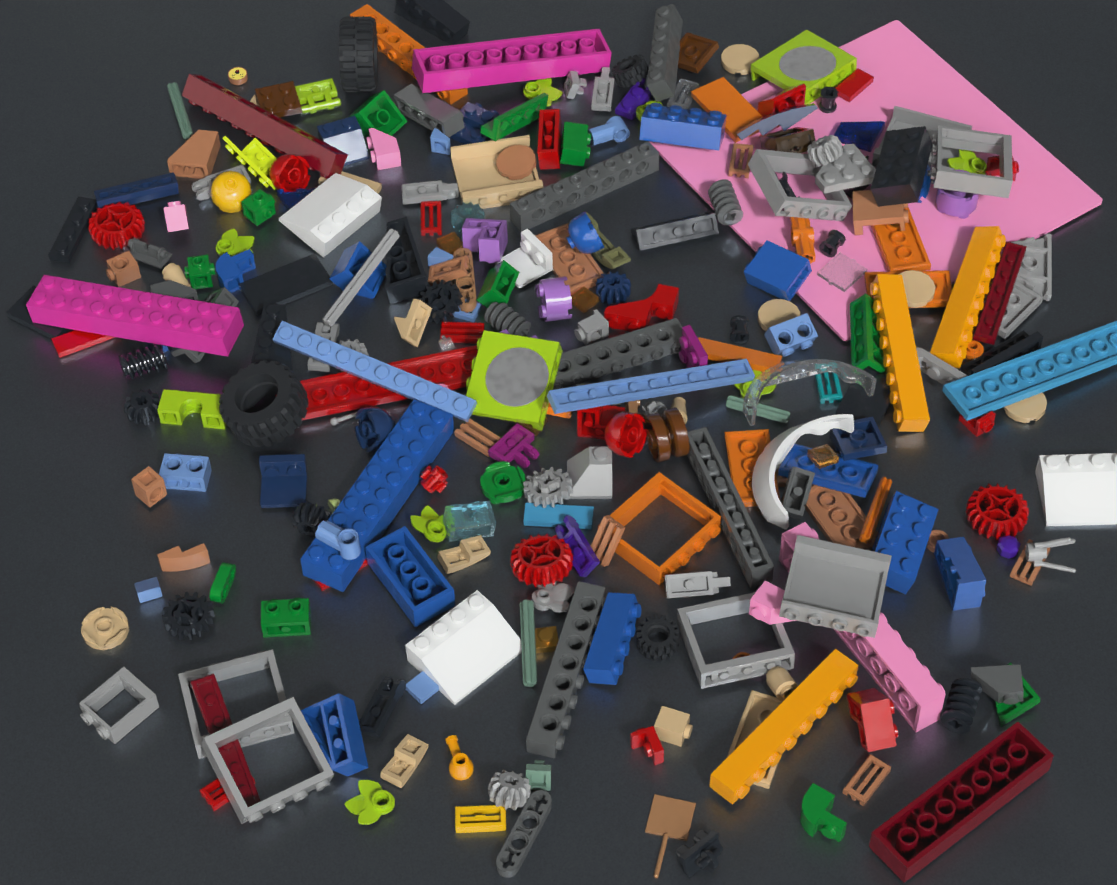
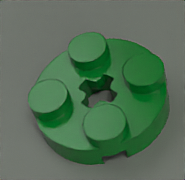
[480,461,526,504]

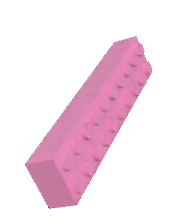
[779,522,946,732]

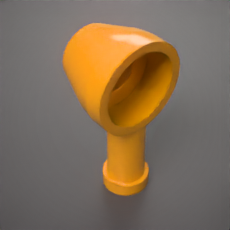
[445,735,474,780]

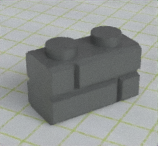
[781,466,815,520]

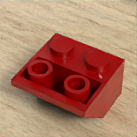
[758,84,806,131]

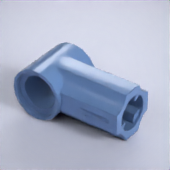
[588,116,630,146]
[315,520,361,560]

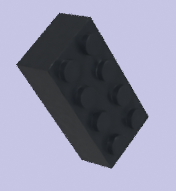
[871,126,933,207]

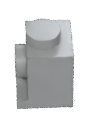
[574,309,609,345]

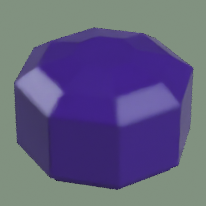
[996,535,1021,559]

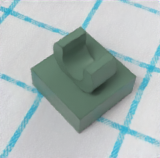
[526,760,551,791]

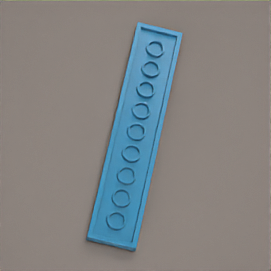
[942,321,1117,421]

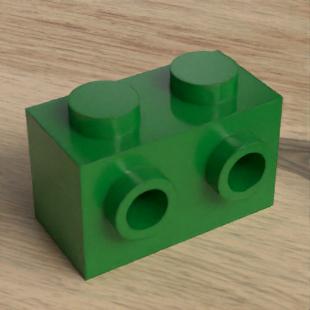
[560,121,591,167]
[477,260,520,308]
[261,598,311,638]

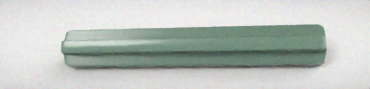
[167,82,193,140]
[520,599,537,687]

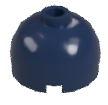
[355,407,396,452]

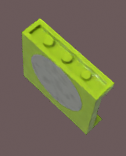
[751,30,857,105]
[466,330,563,431]

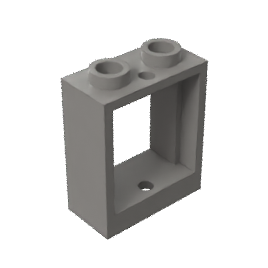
[79,667,159,744]

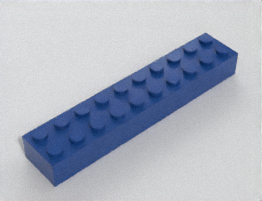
[301,399,454,592]

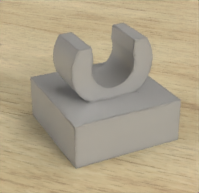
[564,71,587,99]

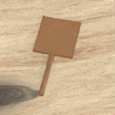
[645,794,696,878]

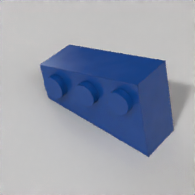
[934,537,987,611]
[301,693,369,776]

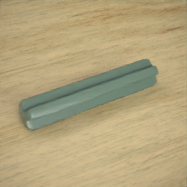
[726,395,790,424]

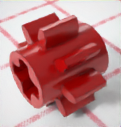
[421,465,448,493]

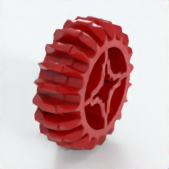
[88,202,145,251]
[966,483,1029,541]
[510,533,573,588]

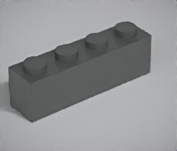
[393,84,465,138]

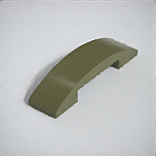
[570,212,631,269]

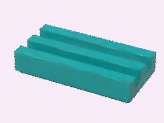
[814,364,843,404]

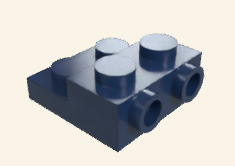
[449,102,500,145]
[829,417,887,461]

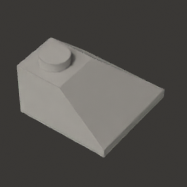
[567,446,612,499]

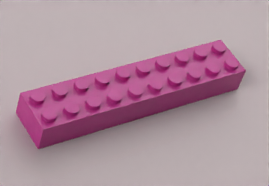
[412,29,612,93]
[26,275,244,357]

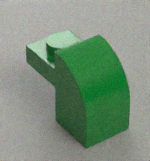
[800,783,847,842]

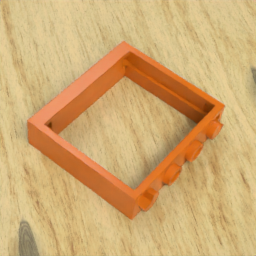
[598,472,721,585]

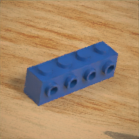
[583,592,641,685]

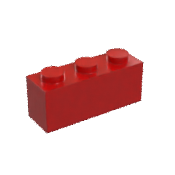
[537,109,562,170]

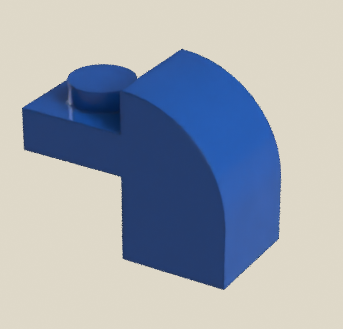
[215,249,256,293]

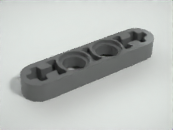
[496,790,552,878]

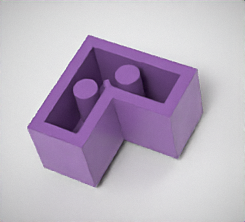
[462,218,508,263]

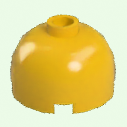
[210,171,252,213]

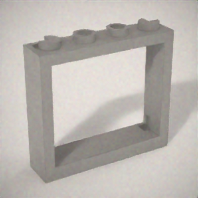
[930,125,1013,198]
[748,149,852,221]
[677,591,795,689]
[178,649,295,759]
[201,697,334,824]

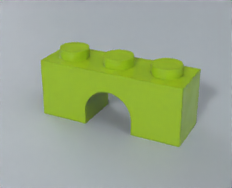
[157,389,226,429]

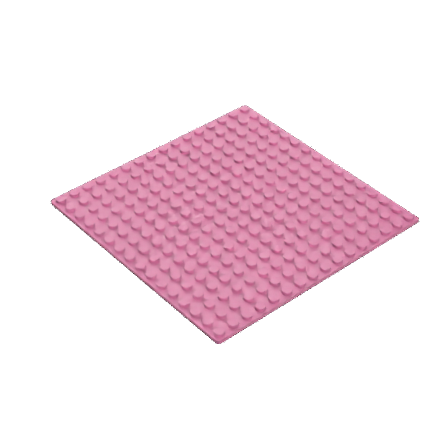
[649,20,1102,341]

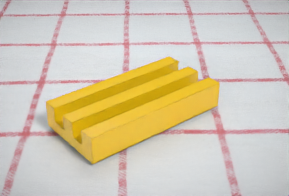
[455,805,506,833]

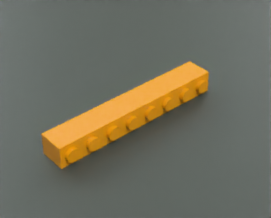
[930,226,1006,368]
[870,274,930,432]
[709,649,858,805]

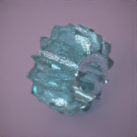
[450,201,485,233]

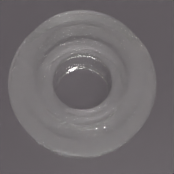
[437,335,456,352]

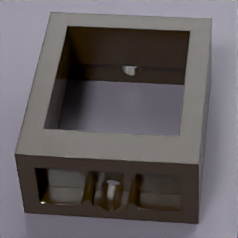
[759,127,816,153]

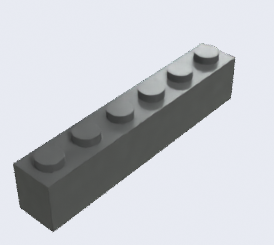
[647,4,683,102]

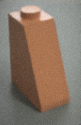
[167,130,221,179]

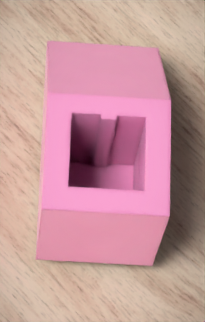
[366,128,401,170]
[164,201,189,232]

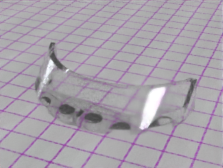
[742,359,877,426]

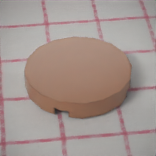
[496,145,537,180]

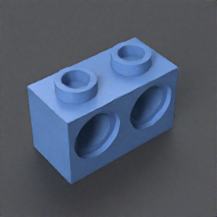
[764,313,818,357]
[159,453,212,492]

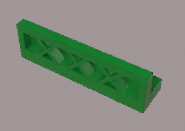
[480,93,549,141]
[850,293,886,373]

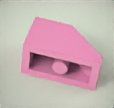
[749,581,797,625]

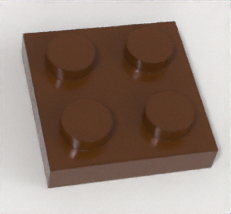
[678,32,719,74]
[255,81,302,118]

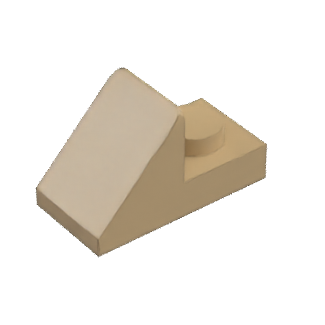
[394,299,432,347]

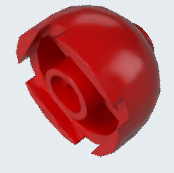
[269,154,310,195]
[604,412,647,458]

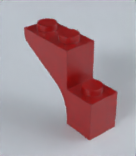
[604,284,679,332]

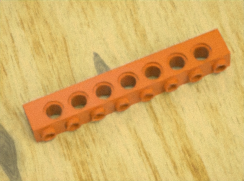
[350,4,468,105]

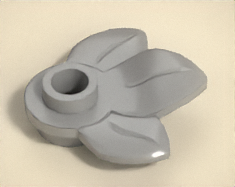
[531,581,575,613]

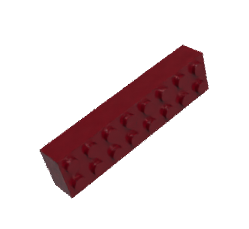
[869,721,1054,883]

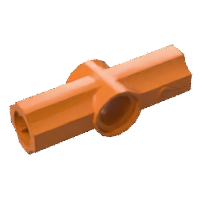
[790,217,816,264]

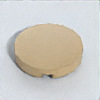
[721,44,760,75]
[898,270,936,308]
[758,299,800,331]
[1003,393,1047,423]
[81,607,129,650]

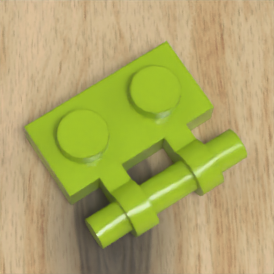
[295,78,341,114]

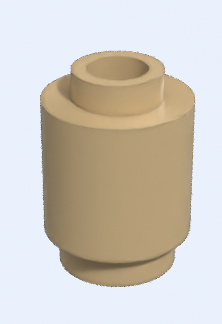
[766,666,798,701]

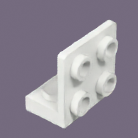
[495,229,553,288]

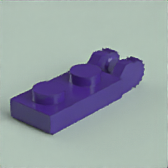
[615,78,652,120]
[555,515,600,577]

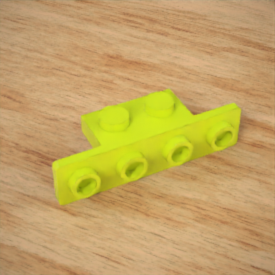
[222,136,276,190]

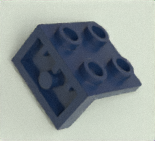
[259,454,308,508]

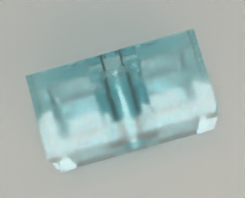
[443,501,496,542]

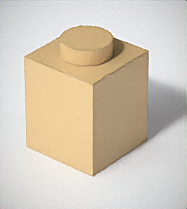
[654,706,693,747]

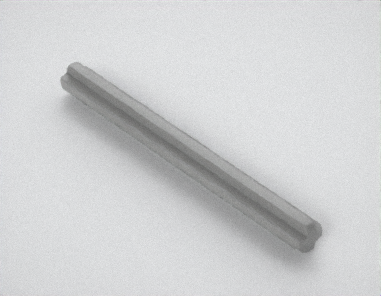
[322,229,399,327]

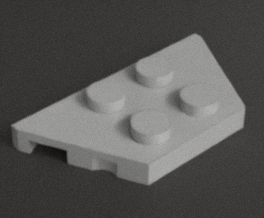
[1011,234,1052,301]

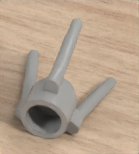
[1025,537,1076,573]

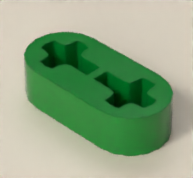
[209,562,236,603]

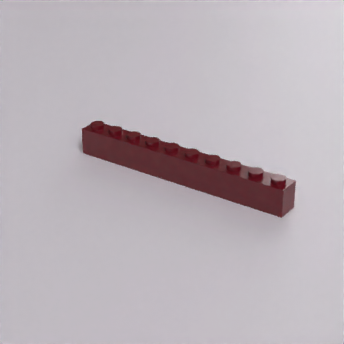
[182,74,348,178]

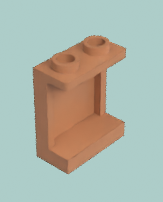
[853,190,909,235]

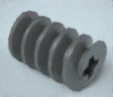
[708,179,743,226]
[484,302,531,337]

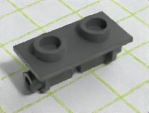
[128,238,173,269]

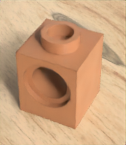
[106,251,141,287]
[131,466,167,508]

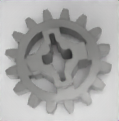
[523,467,573,508]

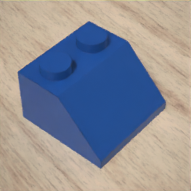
[329,241,387,299]

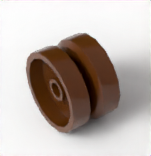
[643,407,690,463]

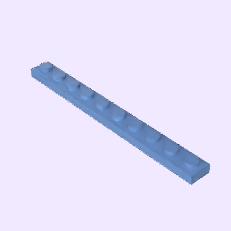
[272,321,477,422]
[547,359,755,414]

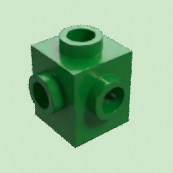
[241,189,276,226]
[184,254,216,289]

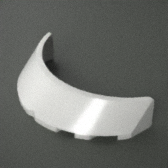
[752,414,854,530]

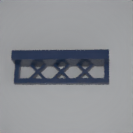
[94,172,179,208]

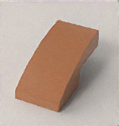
[157,543,210,572]

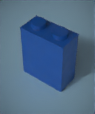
[744,240,812,301]

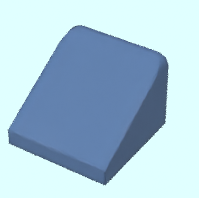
[430,128,451,155]
[427,247,453,269]
[134,577,163,603]

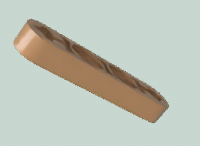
[453,248,477,312]

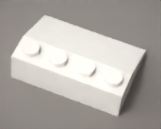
[279,173,382,258]
[1035,453,1117,526]
[405,590,522,705]

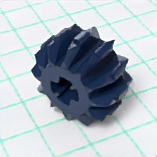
[596,271,631,305]

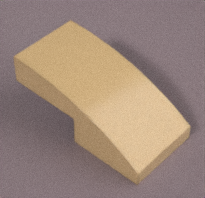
[437,535,491,574]
[380,734,429,788]

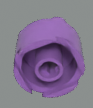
[936,170,979,219]
[535,276,572,322]

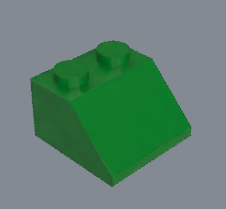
[347,90,408,137]

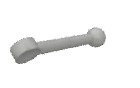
[330,406,372,426]

